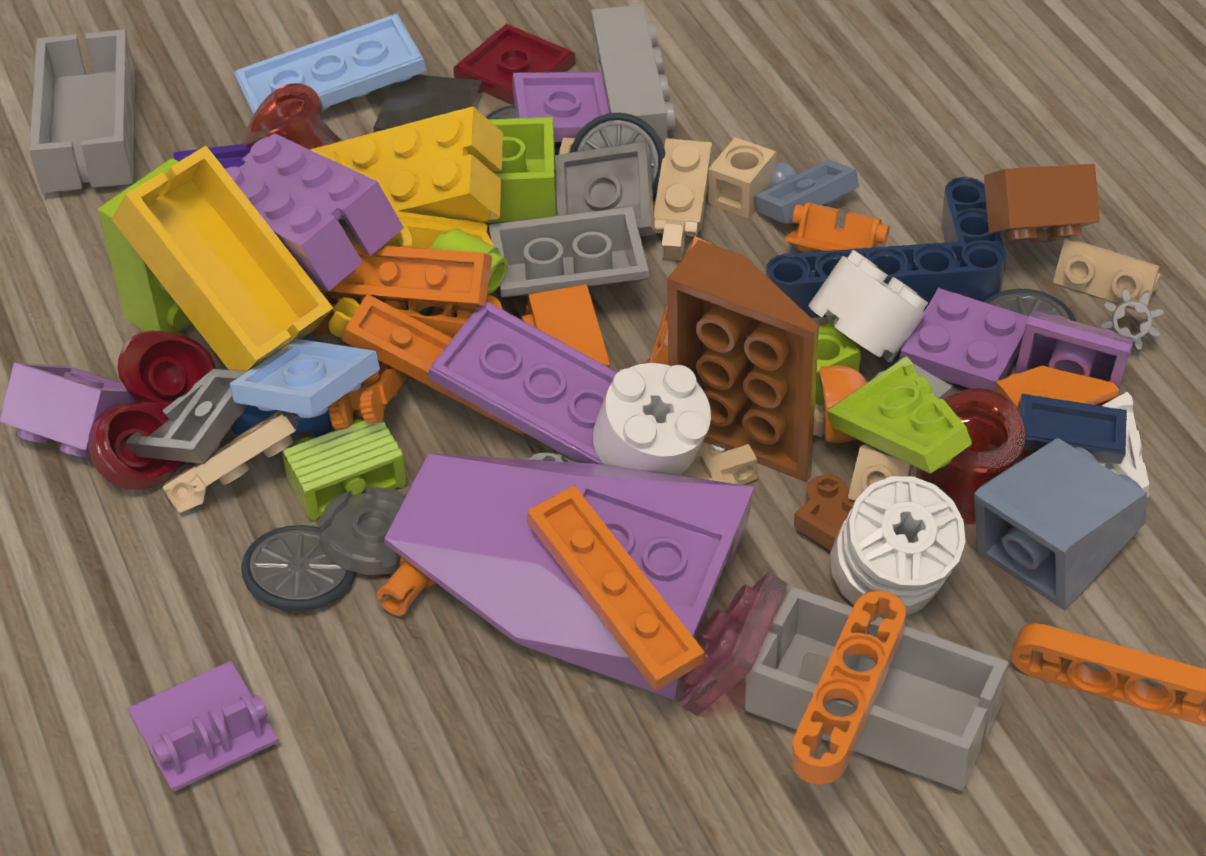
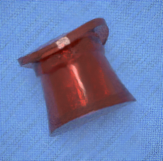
[243,83,344,150]
[919,388,1025,524]

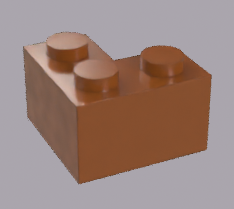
[984,164,1100,243]

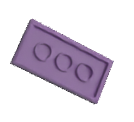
[428,301,618,465]

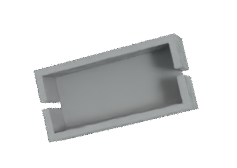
[29,29,135,193]
[745,586,1009,791]

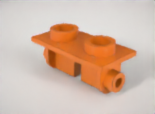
[785,202,890,252]

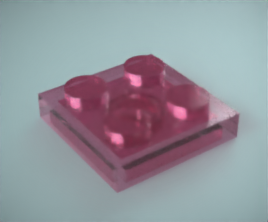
[679,572,788,716]

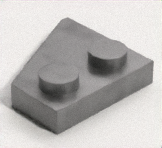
[126,369,248,464]

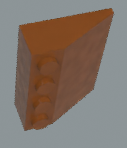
[667,240,819,482]

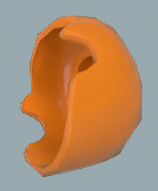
[819,365,868,443]

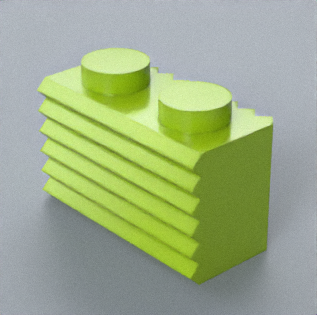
[282,419,407,521]

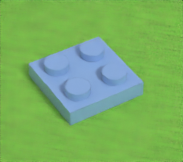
[230,339,380,418]

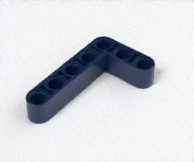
[766,177,1006,318]

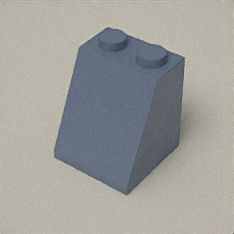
[974,438,1147,610]

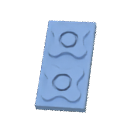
[234,14,427,131]

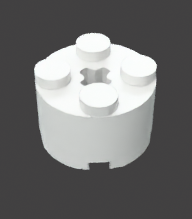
[808,250,928,363]
[593,363,711,476]

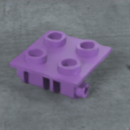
[127,661,279,792]

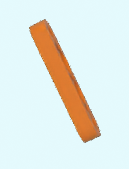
[792,590,906,785]
[1011,623,1206,726]

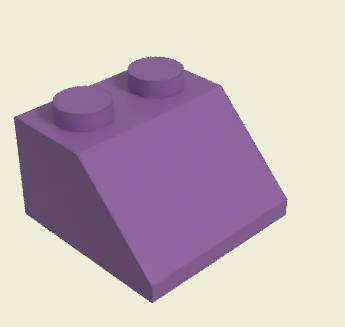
[1015,310,1134,388]
[0,362,139,457]

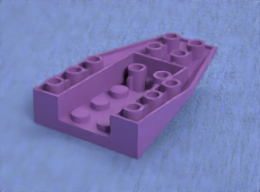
[384,454,754,700]

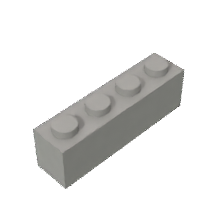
[591,4,675,146]

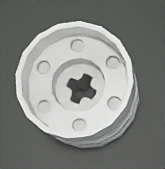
[830,476,966,618]

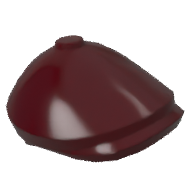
[117,330,216,406]
[89,402,186,490]

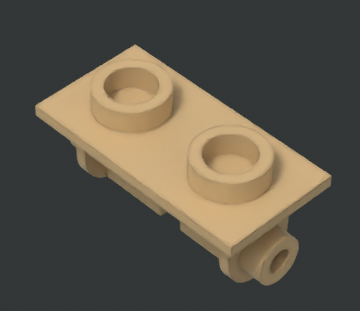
[1053,237,1162,309]

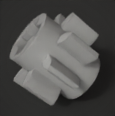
[1101,287,1164,350]

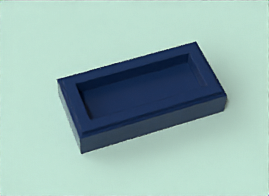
[1015,394,1127,464]

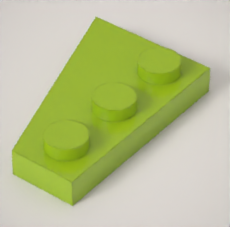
[827,356,972,474]

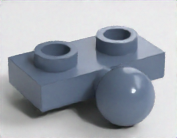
[754,160,859,224]

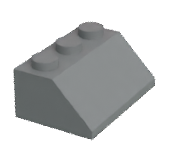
[489,207,649,300]

